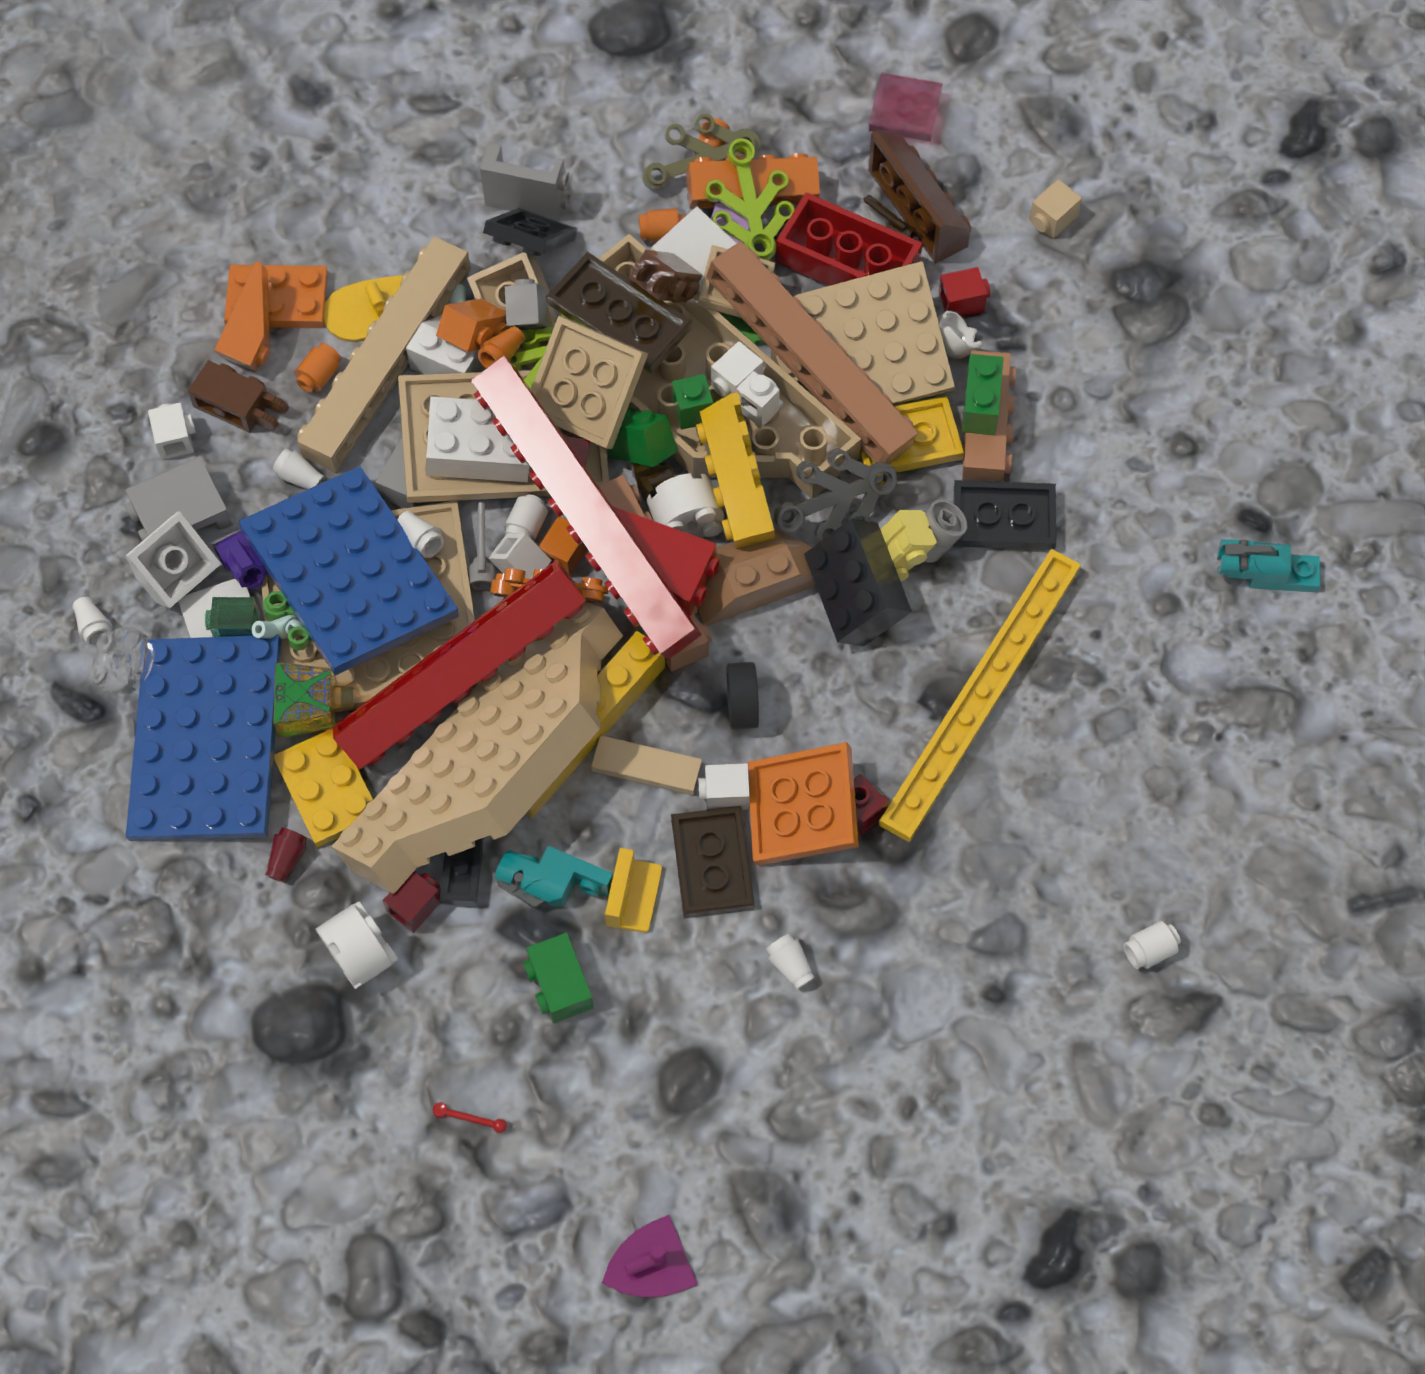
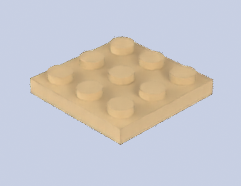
[531,316,648,449]

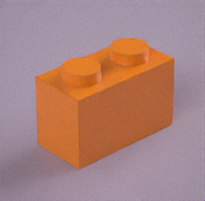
[436,298,510,352]

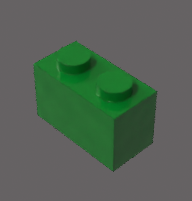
[962,354,1004,436]
[607,407,678,467]
[523,932,594,1024]

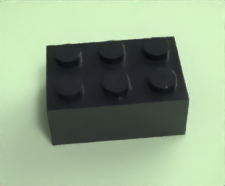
[804,518,912,646]

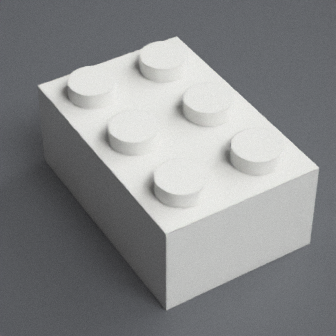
[426,396,529,482]

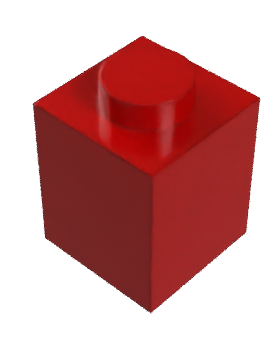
[938,267,991,317]

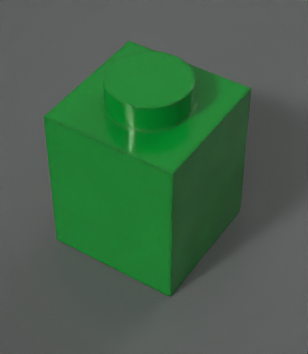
[672,374,713,430]

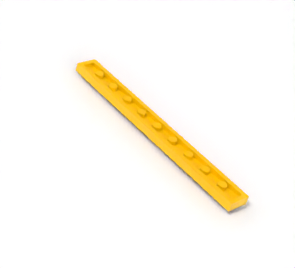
[879,549,1081,843]

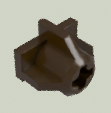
[630,462,676,502]

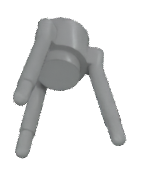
[462,502,502,591]

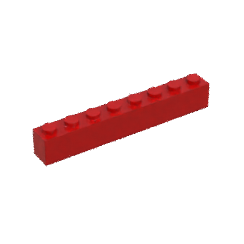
[332,560,586,770]

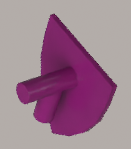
[602,1215,697,1298]

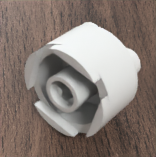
[647,473,724,538]
[316,901,398,989]

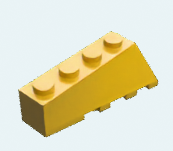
[696,392,775,549]

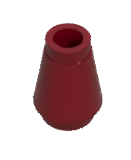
[265,827,308,883]

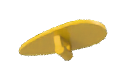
[323,275,403,342]

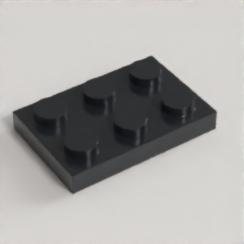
[483,208,578,256]
[953,480,1056,550]

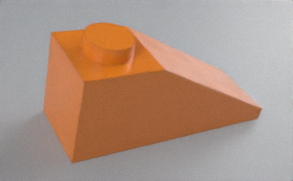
[214,261,271,372]

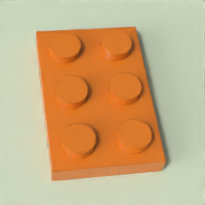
[224,265,328,328]

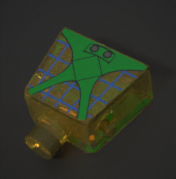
[273,662,356,738]

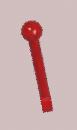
[433,1102,507,1133]

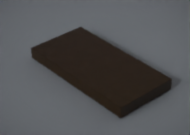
[545,252,693,374]

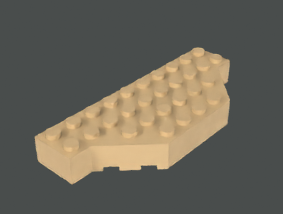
[598,234,861,499]
[331,602,623,894]

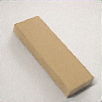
[591,735,702,795]

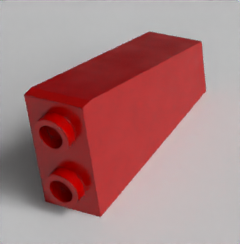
[612,506,720,616]

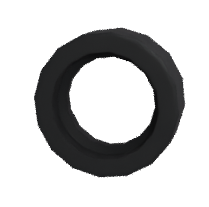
[726,662,759,730]

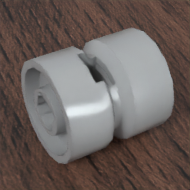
[924,499,967,562]

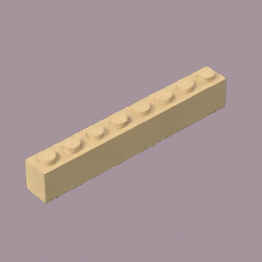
[297,236,471,473]

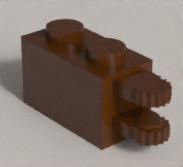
[629,250,703,303]
[188,360,289,433]

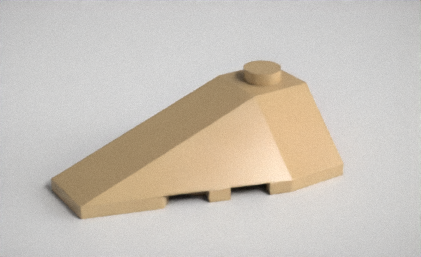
[467,252,557,370]

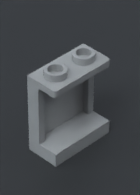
[480,143,571,221]
[124,457,232,541]

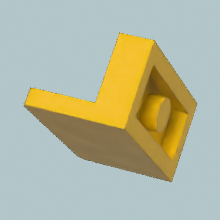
[605,848,662,933]

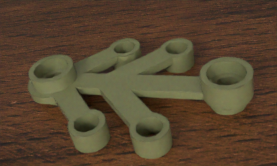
[642,114,761,199]

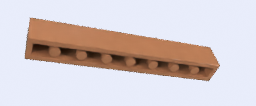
[706,241,918,464]

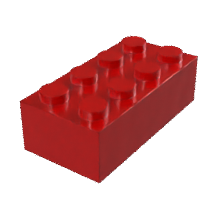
[776,192,922,286]

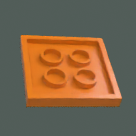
[747,742,859,866]

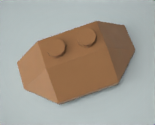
[696,527,816,626]

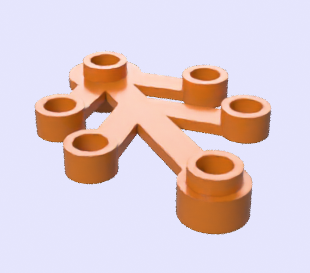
[490,568,609,602]

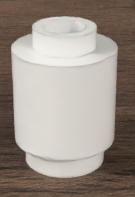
[504,494,548,541]
[1123,921,1181,969]

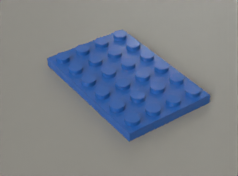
[238,466,459,676]
[126,634,282,841]

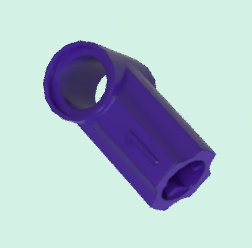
[213,531,268,590]

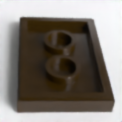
[671,806,755,918]

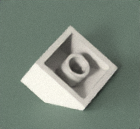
[406,315,484,375]
[126,511,221,608]

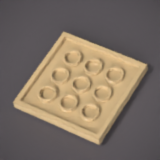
[794,261,955,406]

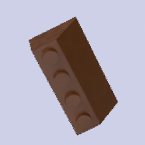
[868,131,971,264]

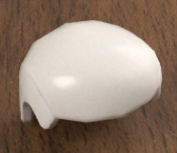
[937,311,982,359]

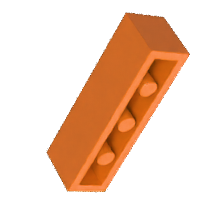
[686,153,820,209]

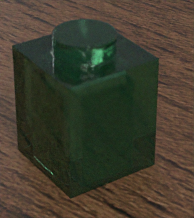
[205,597,260,637]

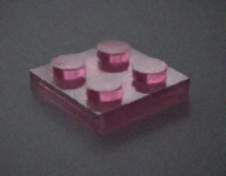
[869,73,943,142]

